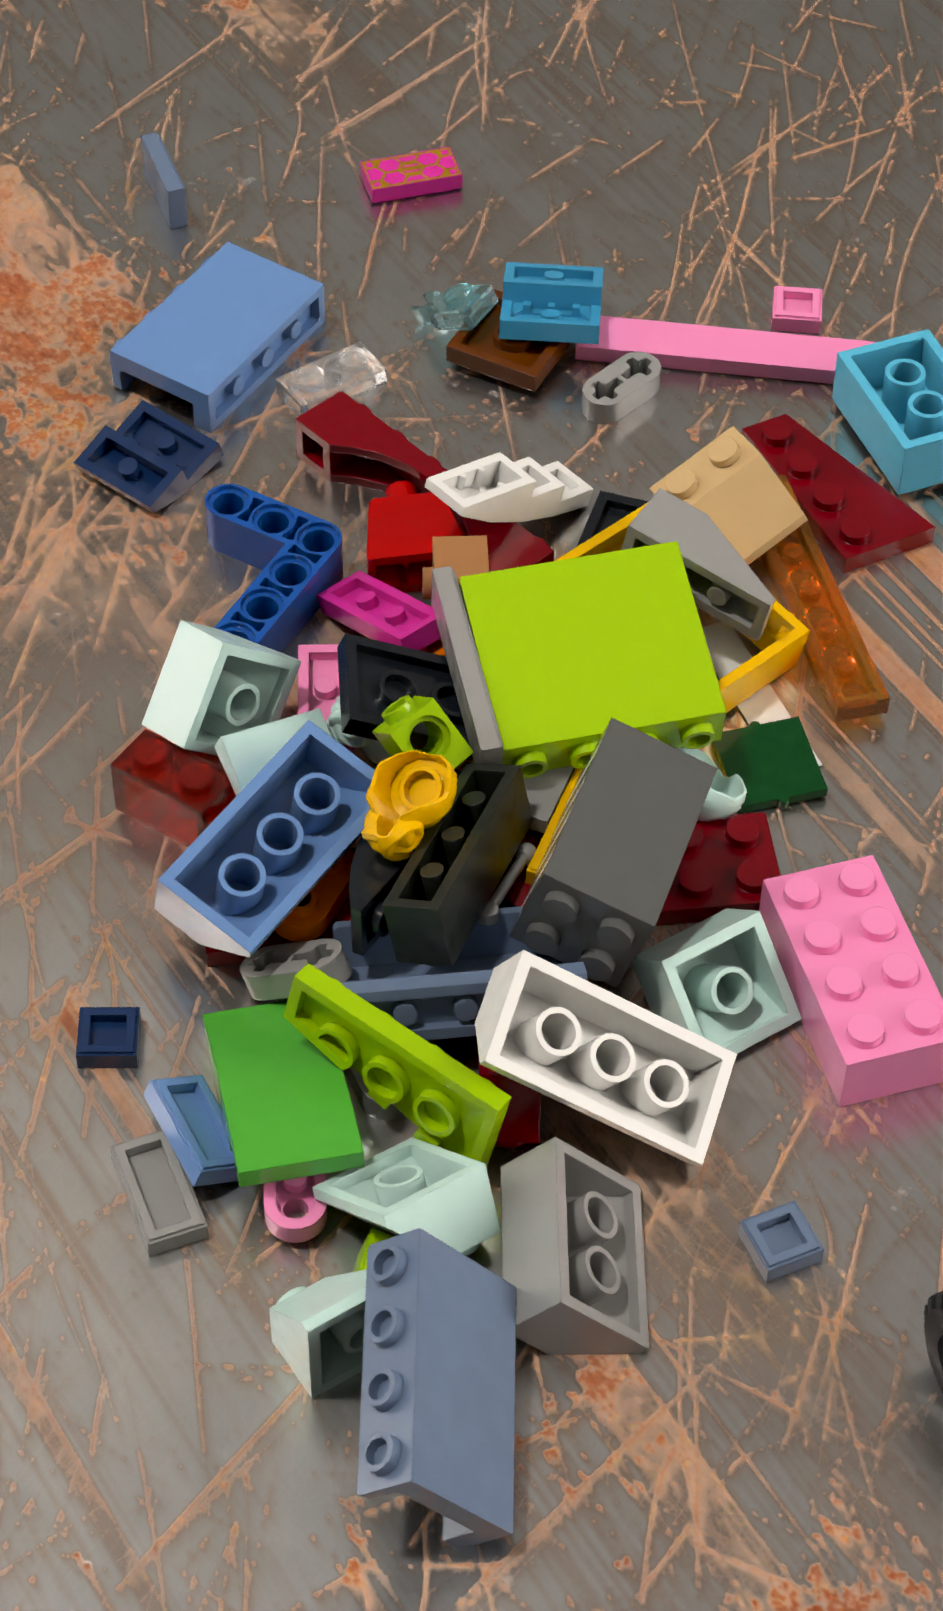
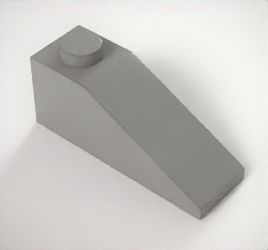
[621,488,776,641]

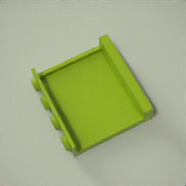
[459,541,727,778]

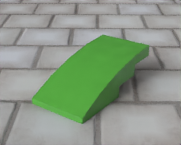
[202,1001,364,1188]

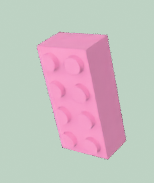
[759,855,943,1107]

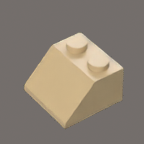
[649,425,808,565]

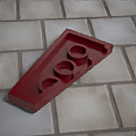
[741,414,936,574]

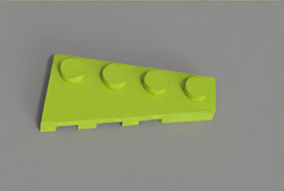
[283,963,512,1168]

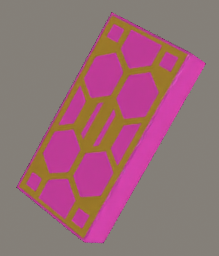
[360,146,463,203]

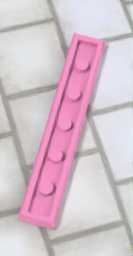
[575,316,876,384]

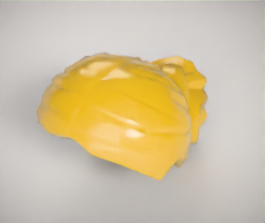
[361,750,457,861]

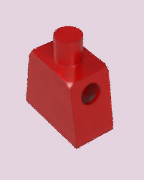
[367,481,463,593]

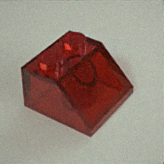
[110,729,236,847]

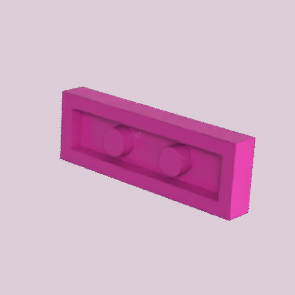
[316,570,441,652]

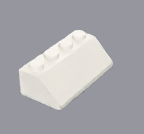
[475,950,737,1167]

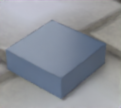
[737,1200,824,1283]

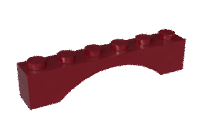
[295,390,554,572]

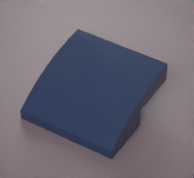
[74,400,224,513]

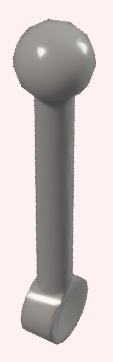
[477,842,536,926]

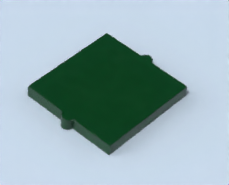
[712,716,828,814]

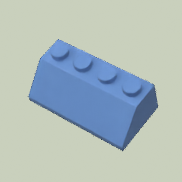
[154,720,375,958]

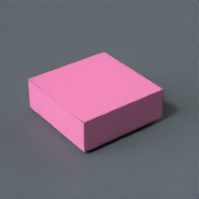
[771,286,823,334]

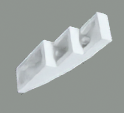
[424,452,594,522]

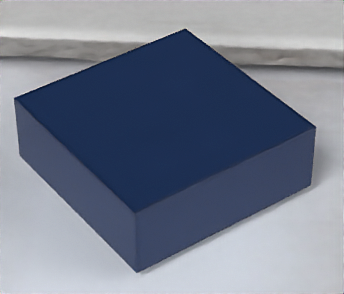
[76,1007,141,1068]

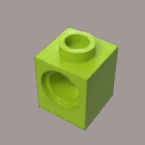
[372,695,474,769]

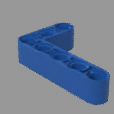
[205,484,343,653]

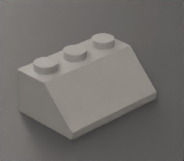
[500,1137,649,1354]

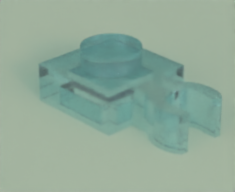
[411,283,499,331]

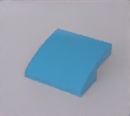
[499,262,604,344]

